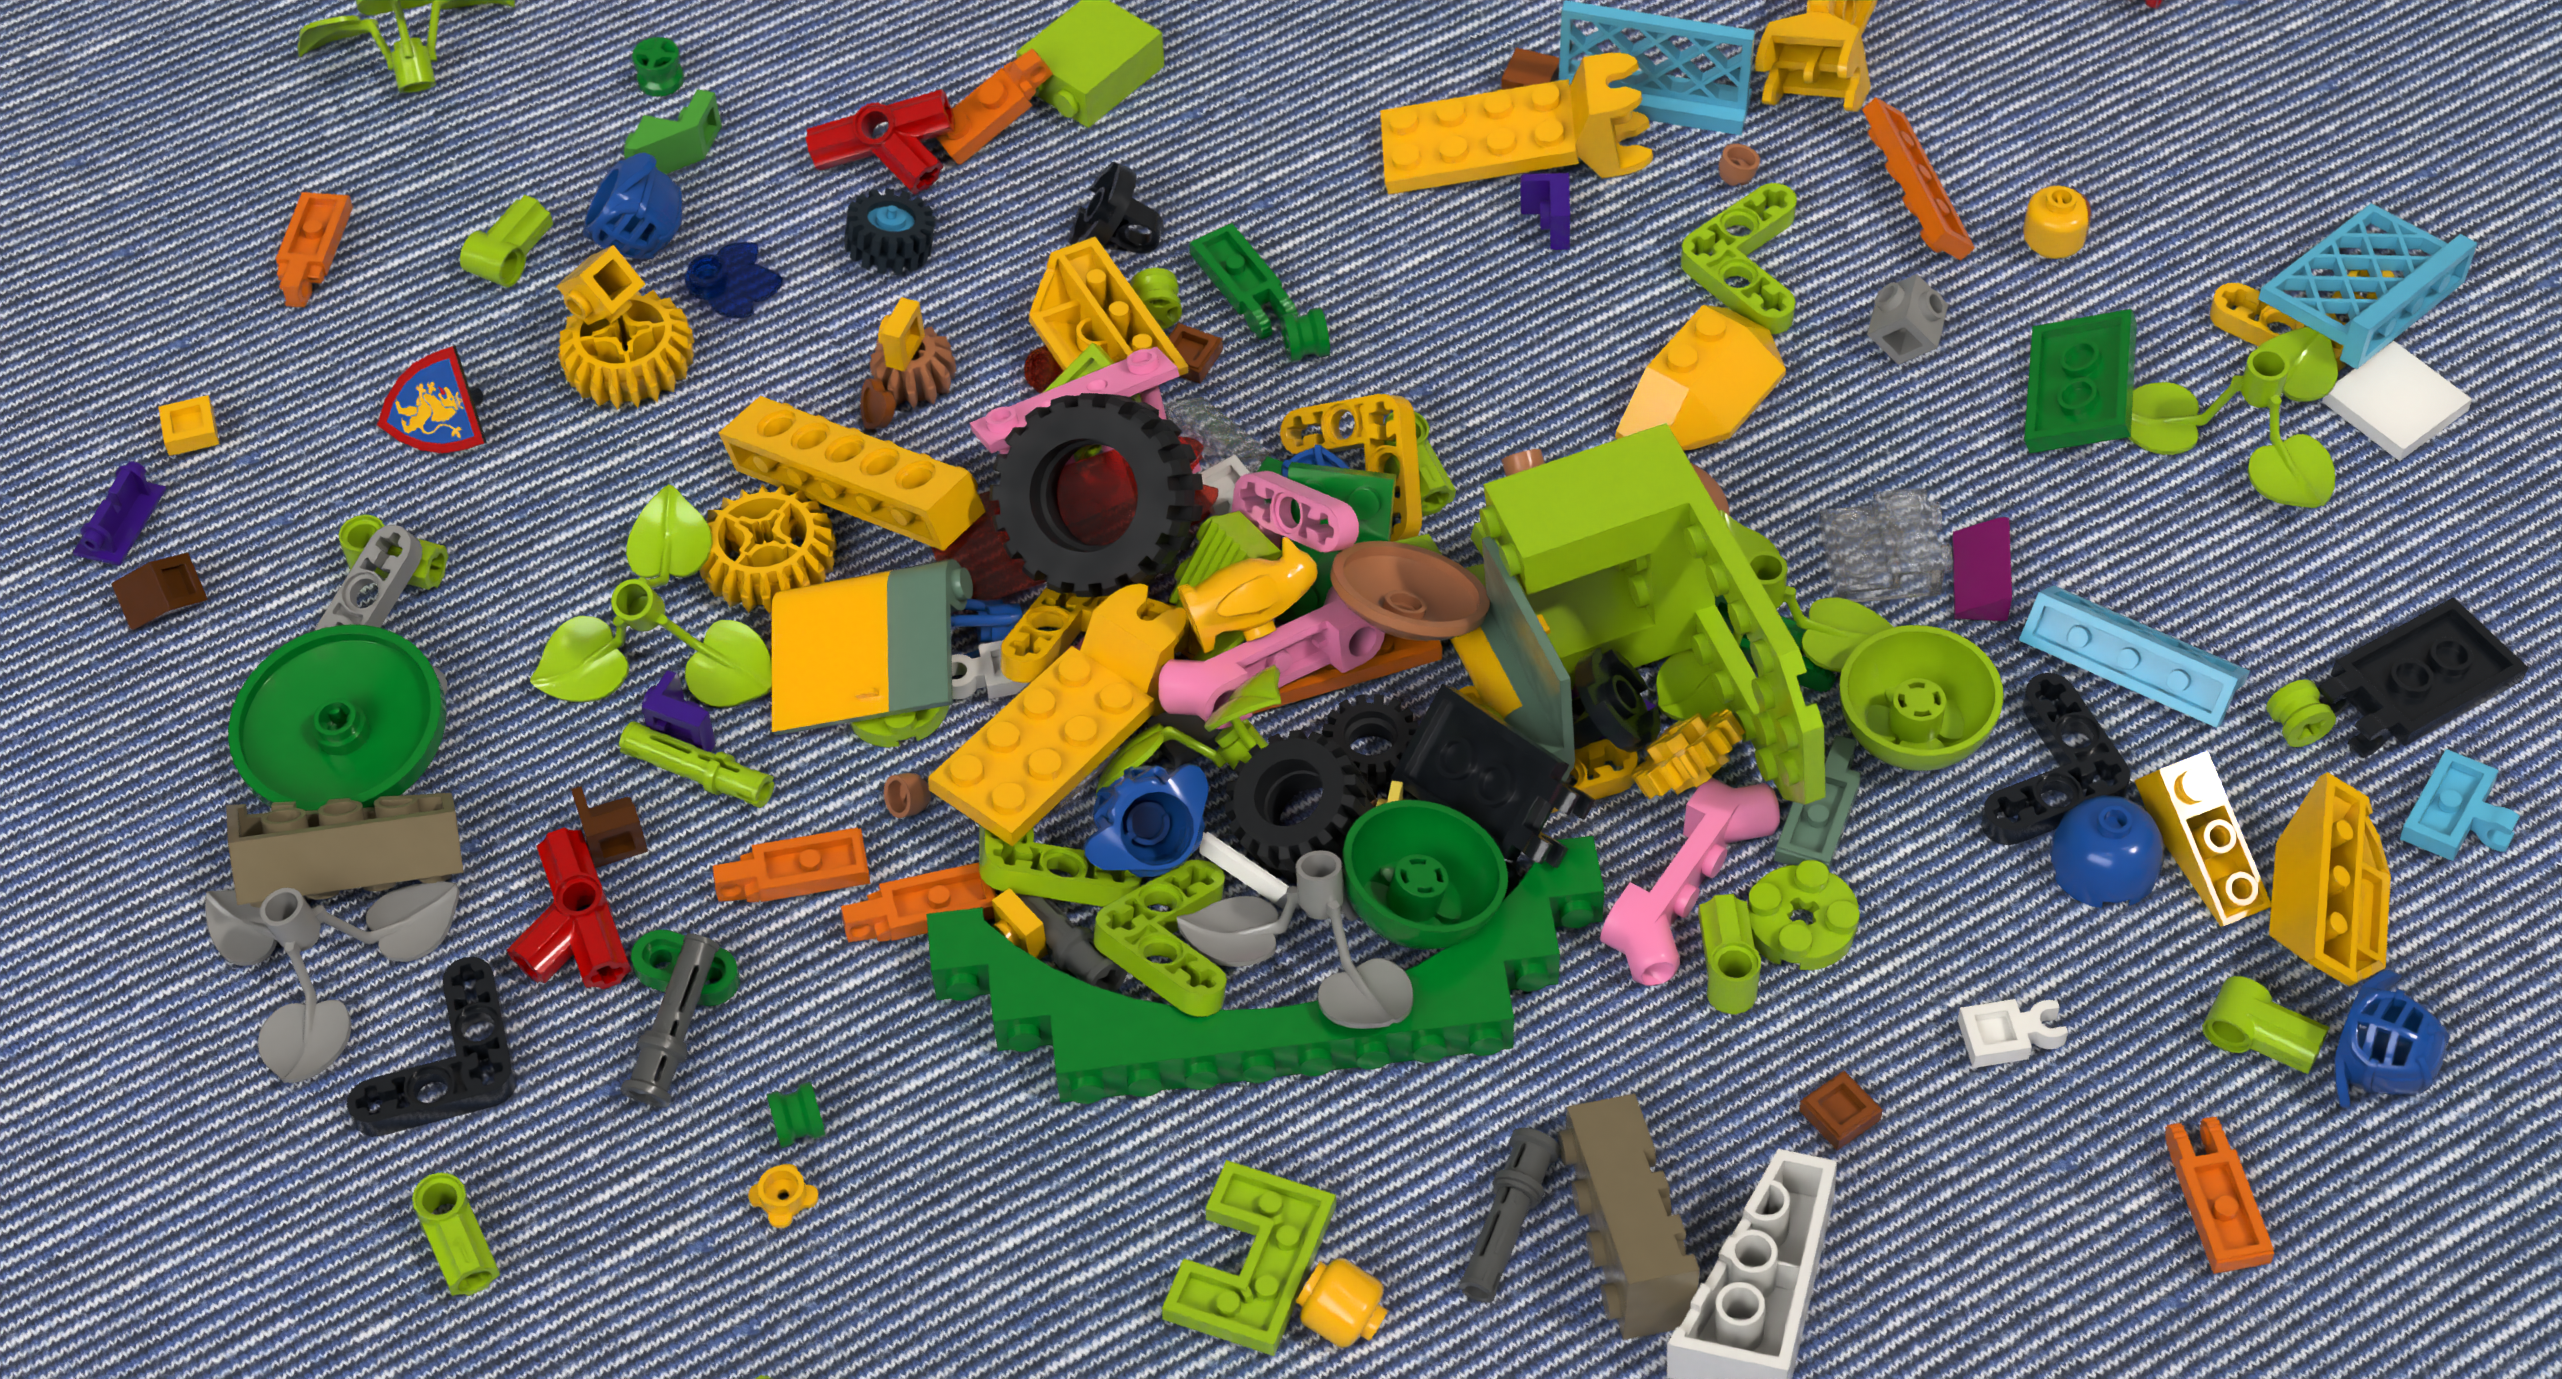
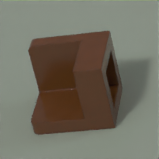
[111,552,208,630]
[571,786,648,868]

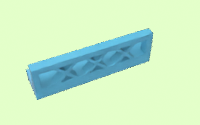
[2019,585,2250,728]

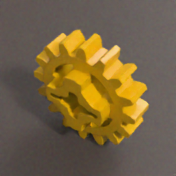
[1631,709,1745,799]

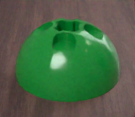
[1342,800,1508,950]

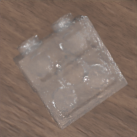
[1819,488,1952,602]

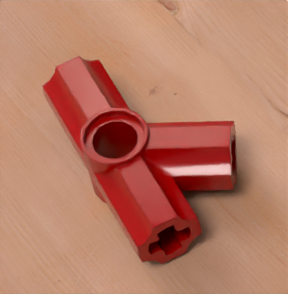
[805,89,955,195]
[507,827,632,990]

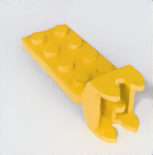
[1755,0,1878,112]
[1380,53,1653,195]
[928,584,1187,847]

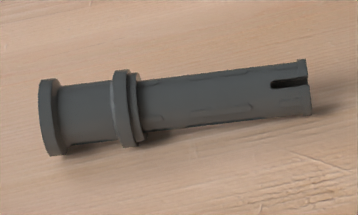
[995,889,1128,992]
[620,933,720,1108]
[1458,1128,1561,1303]

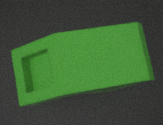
[624,89,722,174]

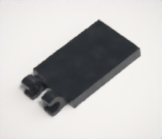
[2318,597,2529,758]
[1390,684,1595,868]

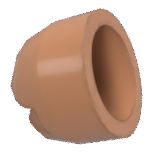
[1718,144,1760,186]
[1501,449,1545,476]
[884,773,931,818]

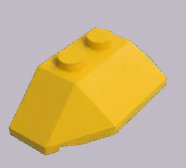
[1029,237,1188,376]
[1615,305,1786,451]
[2269,772,2391,987]

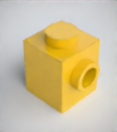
[556,245,646,325]

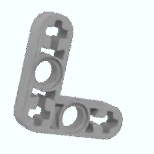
[314,524,447,695]

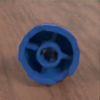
[2050,795,2163,908]

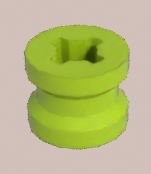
[1129,267,1182,329]
[2266,679,2336,747]

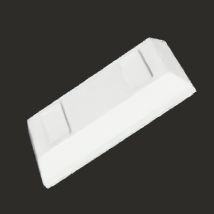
[1200,831,1300,909]

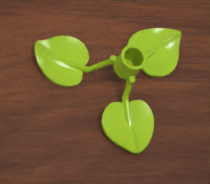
[297,0,515,93]
[2128,327,2338,508]
[530,484,772,708]
[1656,510,1893,721]
[1096,631,1281,798]

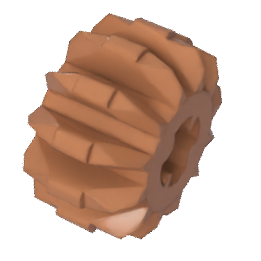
[870,326,956,409]

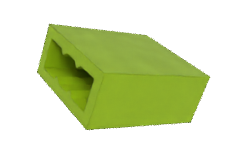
[1016,0,1165,128]

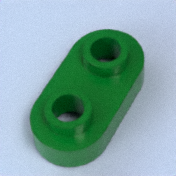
[631,930,740,1006]

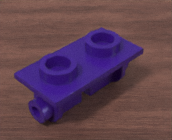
[73,461,166,566]

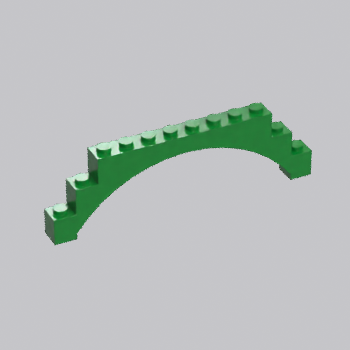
[927,836,1605,1104]

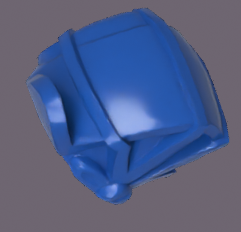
[583,153,682,260]
[1084,763,1209,878]
[2334,970,2450,1109]

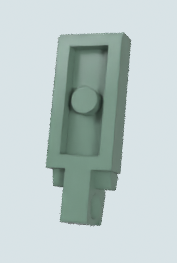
[1774,735,1861,871]

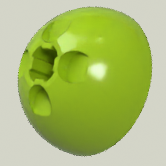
[1839,625,2003,771]

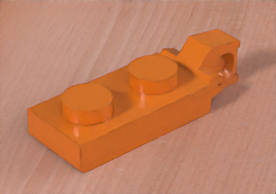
[936,49,1053,165]
[275,192,353,308]
[712,827,871,902]
[841,862,997,942]

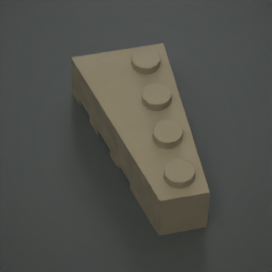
[226,793,464,908]
[1557,1093,1700,1340]

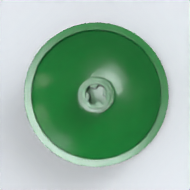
[228,624,447,811]

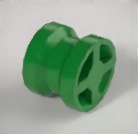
[632,37,684,97]
[1280,307,1330,363]
[766,1081,826,1149]

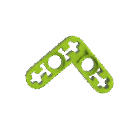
[1680,183,1797,335]
[979,825,1142,907]
[1093,860,1227,1017]

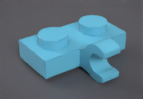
[2400,749,2520,861]

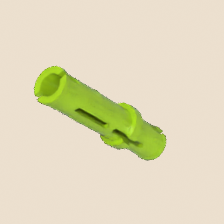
[619,721,774,808]

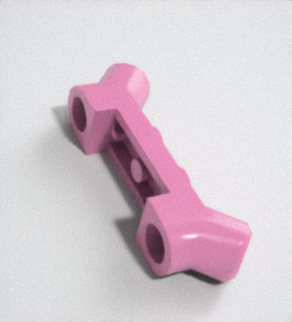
[1159,586,1384,729]
[1600,777,1780,986]

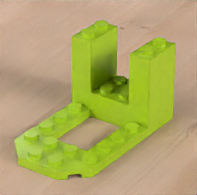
[1479,423,1826,805]

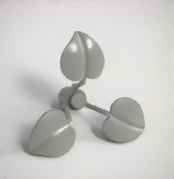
[1177,850,1413,1028]
[205,881,460,1083]

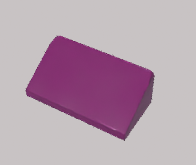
[1952,517,2012,621]

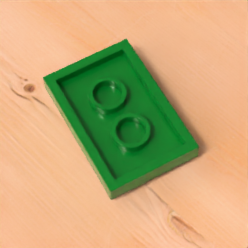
[2024,309,2137,453]
[1276,462,1397,621]

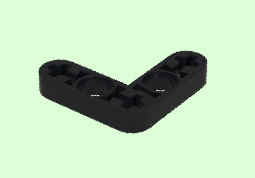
[1981,673,2130,845]
[347,957,517,1137]

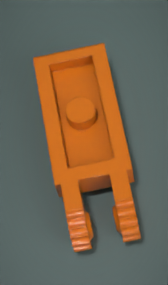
[2165,1116,2275,1274]

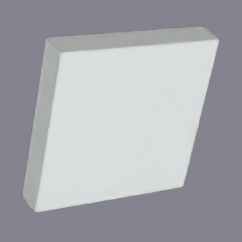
[2322,341,2472,461]

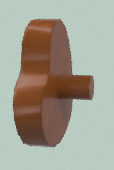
[860,379,896,429]

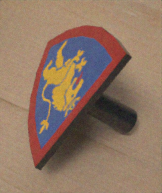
[377,346,487,453]

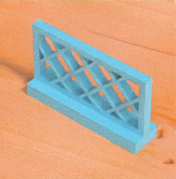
[1559,0,1755,136]
[2258,203,2477,369]

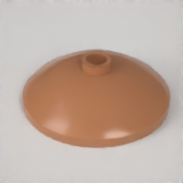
[1330,541,1490,641]

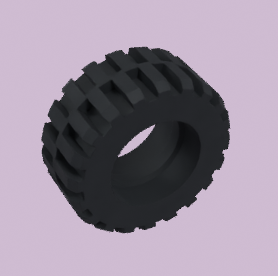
[990,393,1204,597]

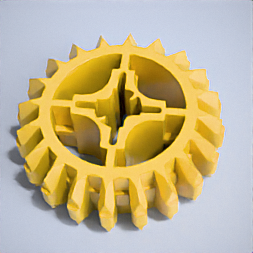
[558,290,694,410]
[699,484,837,614]

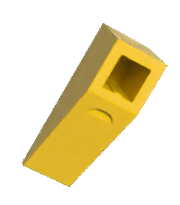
[2134,751,2271,927]

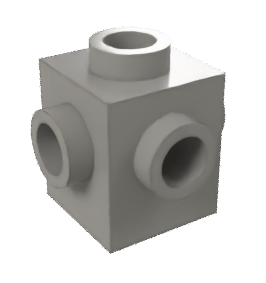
[1867,274,1948,365]

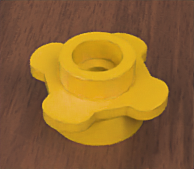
[748,1164,819,1228]

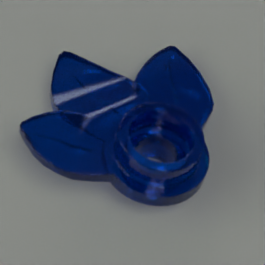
[685,242,784,319]

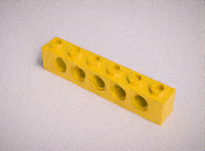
[718,396,986,551]

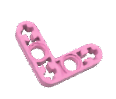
[1231,471,1359,560]

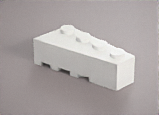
[1667,1149,1837,1379]

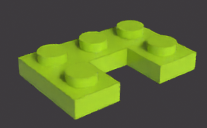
[1161,1160,1337,1356]

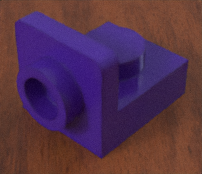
[1520,173,1570,250]
[642,670,716,752]

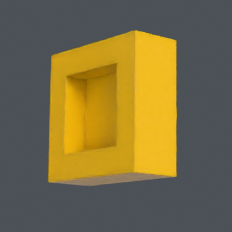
[878,297,925,372]
[158,395,219,456]
[992,888,1048,960]

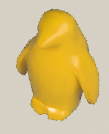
[1178,537,1318,654]

